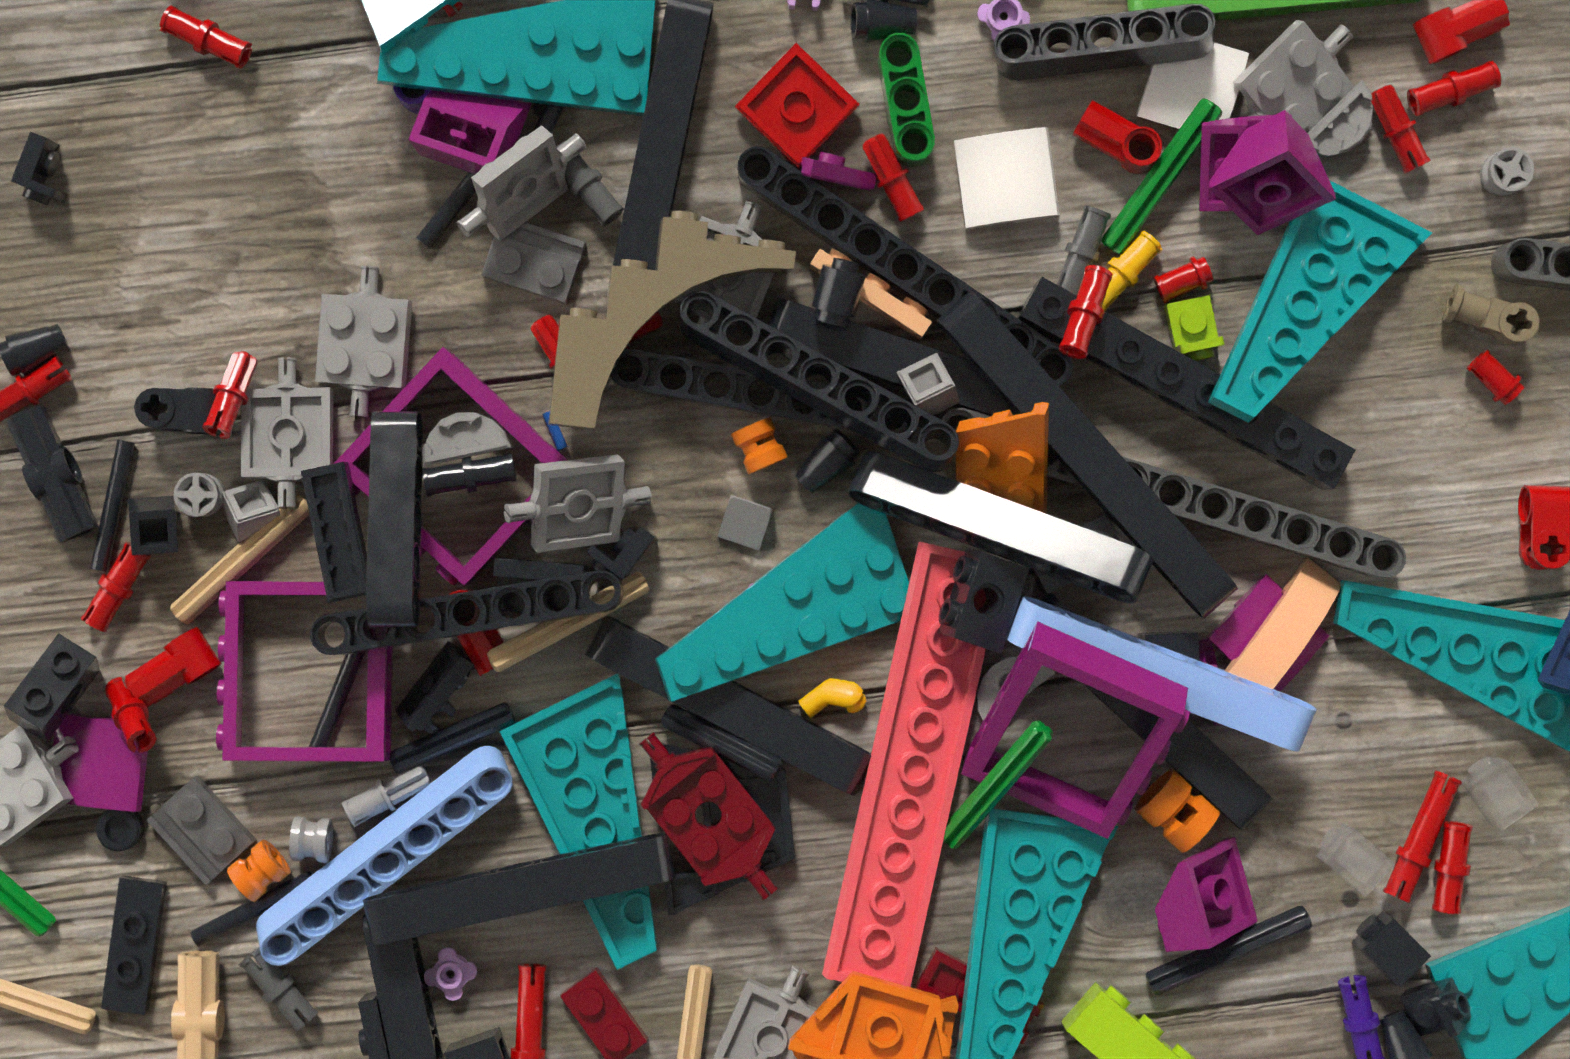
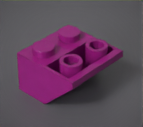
[408,91,532,174]

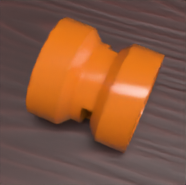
[731,417,788,475]
[227,839,291,902]

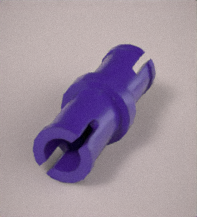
[1338,975,1385,1059]

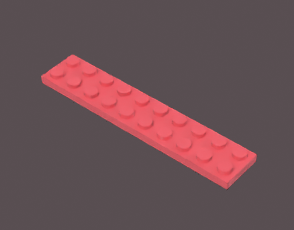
[822,542,986,987]

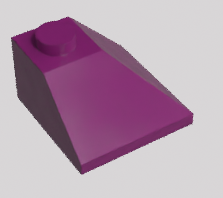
[1209,110,1336,236]
[1155,837,1258,952]

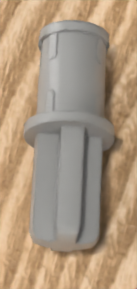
[342,765,430,827]

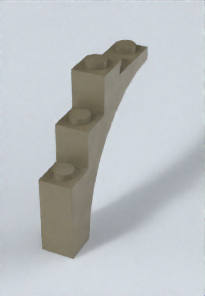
[548,211,796,430]

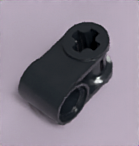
[134,387,221,435]

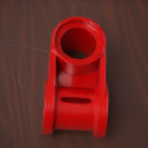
[1518,485,1570,570]

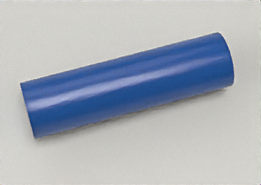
[542,411,568,451]

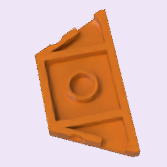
[956,402,1049,514]
[788,971,950,1059]

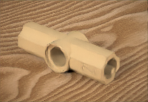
[171,950,225,1059]

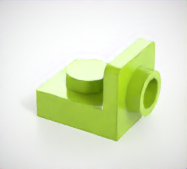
[1164,295,1225,361]

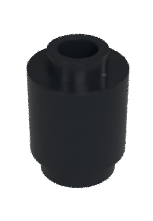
[812,257,866,327]

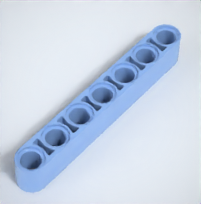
[1007,596,1317,752]
[256,746,513,966]

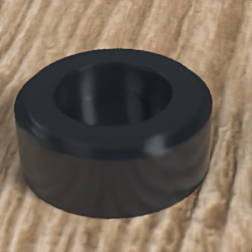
[96,809,144,851]

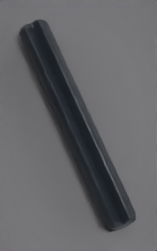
[1145,906,1313,995]

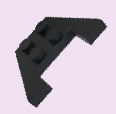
[649,742,795,916]

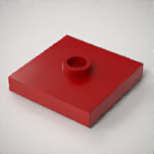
[735,43,860,170]

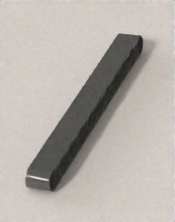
[940,408,1406,578]

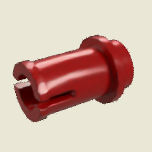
[1154,256,1214,303]
[1466,349,1525,405]

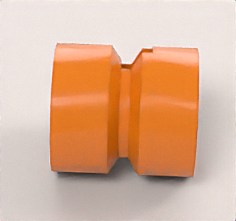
[1134,768,1220,853]

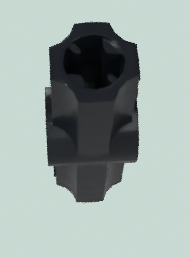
[6,405,99,542]

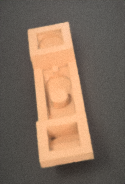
[1225,557,1340,689]

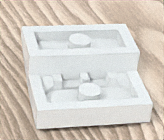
[1136,33,1249,129]
[954,127,1060,229]

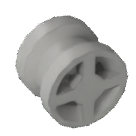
[1479,147,1534,196]
[173,473,225,517]
[289,816,334,863]

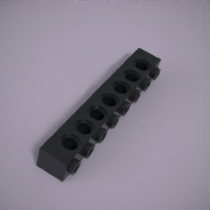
[1017,277,1356,490]

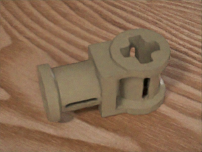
[1442,284,1540,345]

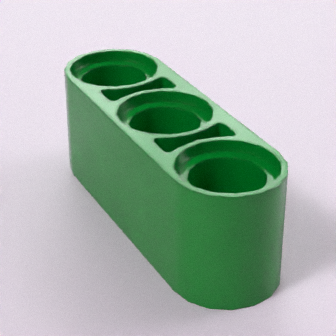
[878,33,935,167]

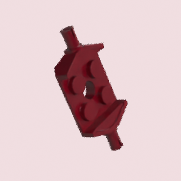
[639,732,778,900]

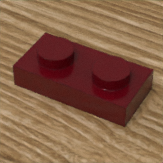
[560,967,648,1059]

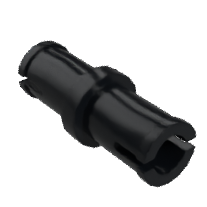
[422,453,517,497]

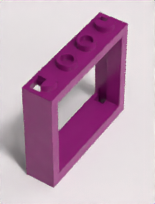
[334,347,567,586]
[216,581,393,762]
[961,621,1190,839]

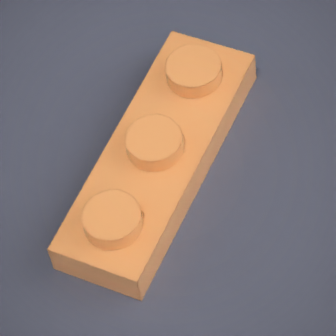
[810,248,932,340]

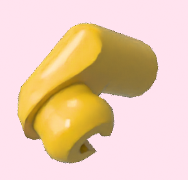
[798,678,866,718]

